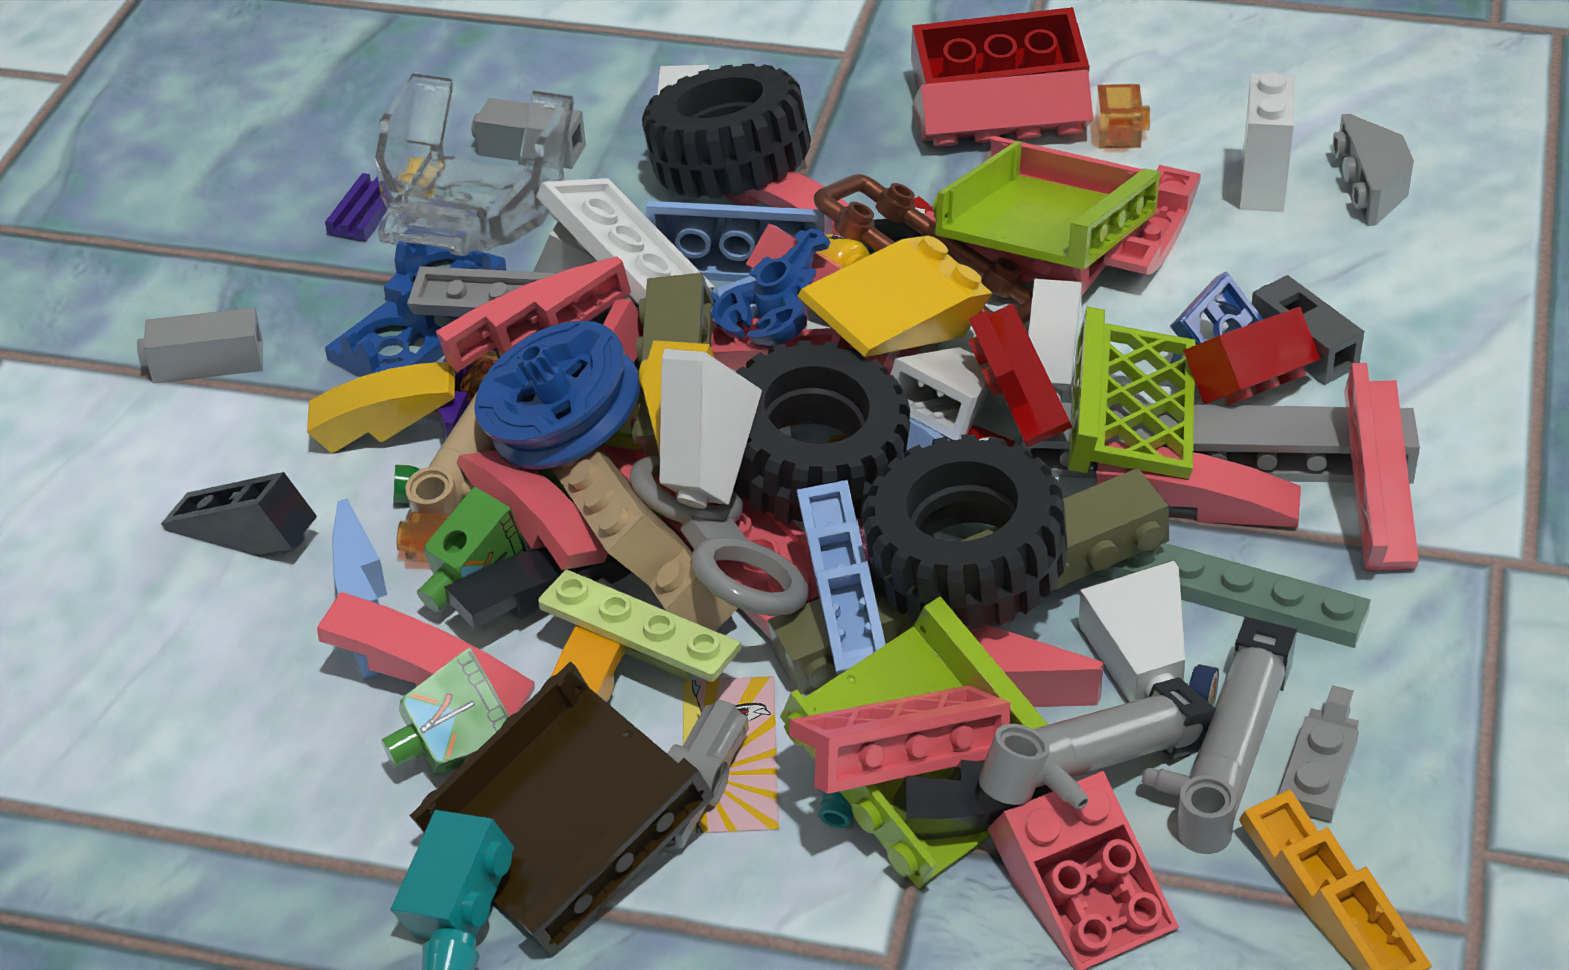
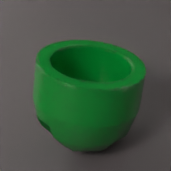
[393,464,420,504]

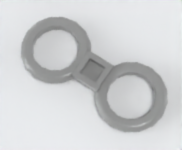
[629,455,809,616]

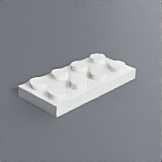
[536,178,715,306]

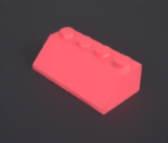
[913,70,1093,147]

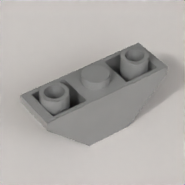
[1332,114,1414,226]

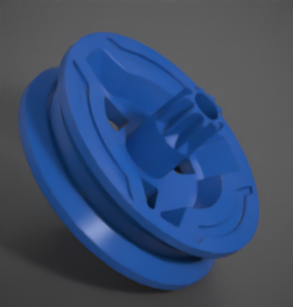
[474,321,640,469]

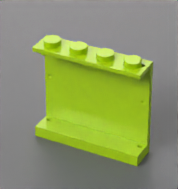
[932,141,1160,270]
[780,597,1048,889]

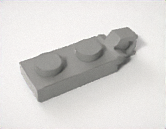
[1278,685,1359,822]

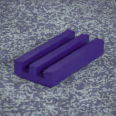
[325,173,398,241]

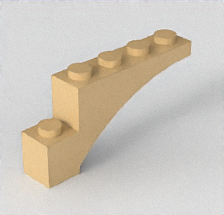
[551,446,738,632]

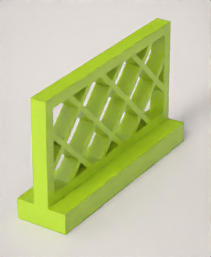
[1068,306,1195,479]

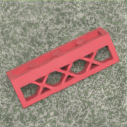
[1344,363,1419,571]
[789,685,1011,794]

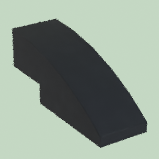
[893,760,1053,840]

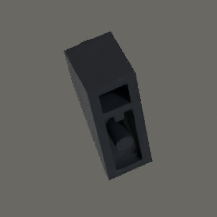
[161,472,317,555]

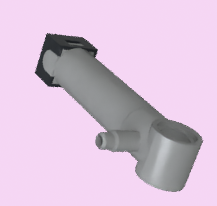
[1142,616,1297,854]
[978,677,1216,809]

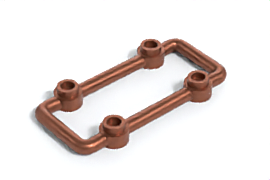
[814,174,1033,324]

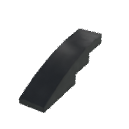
[444,547,633,630]

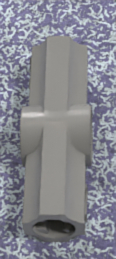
[661,700,749,853]

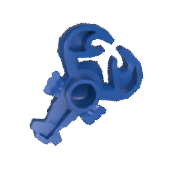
[712,228,831,346]

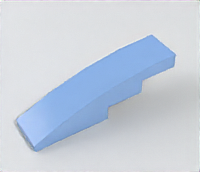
[797,480,886,675]
[332,498,387,681]

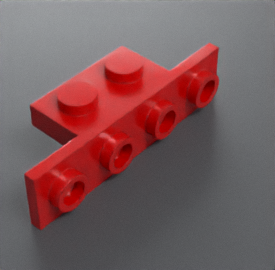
[968,303,1073,448]

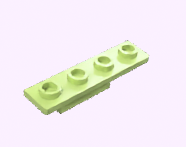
[538,569,741,682]

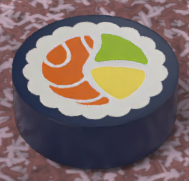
[1189,664,1219,707]

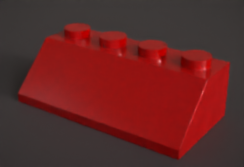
[911,7,1090,89]

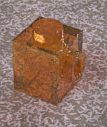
[1096,84,1150,148]

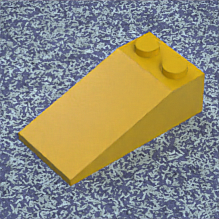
[797,236,993,357]

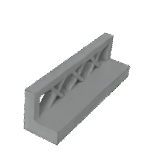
[407,266,557,317]

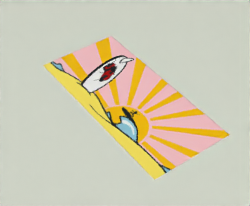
[683,676,779,834]

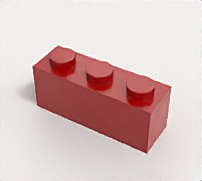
[1183,307,1321,405]

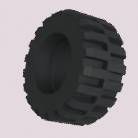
[642,63,811,199]
[733,340,911,527]
[862,435,1068,632]

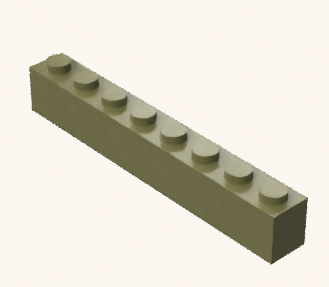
[768,468,1170,695]

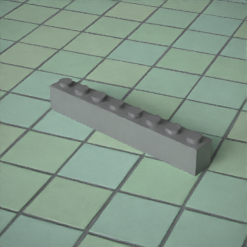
[1020,402,1420,484]

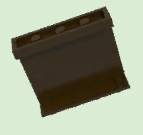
[409,661,714,958]

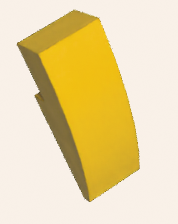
[307,362,455,454]

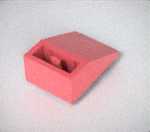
[987,771,1179,970]

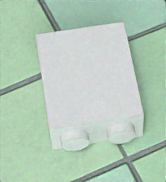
[1240,72,1295,212]

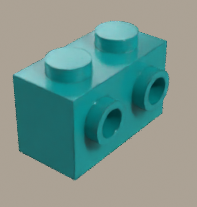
[390,810,515,940]

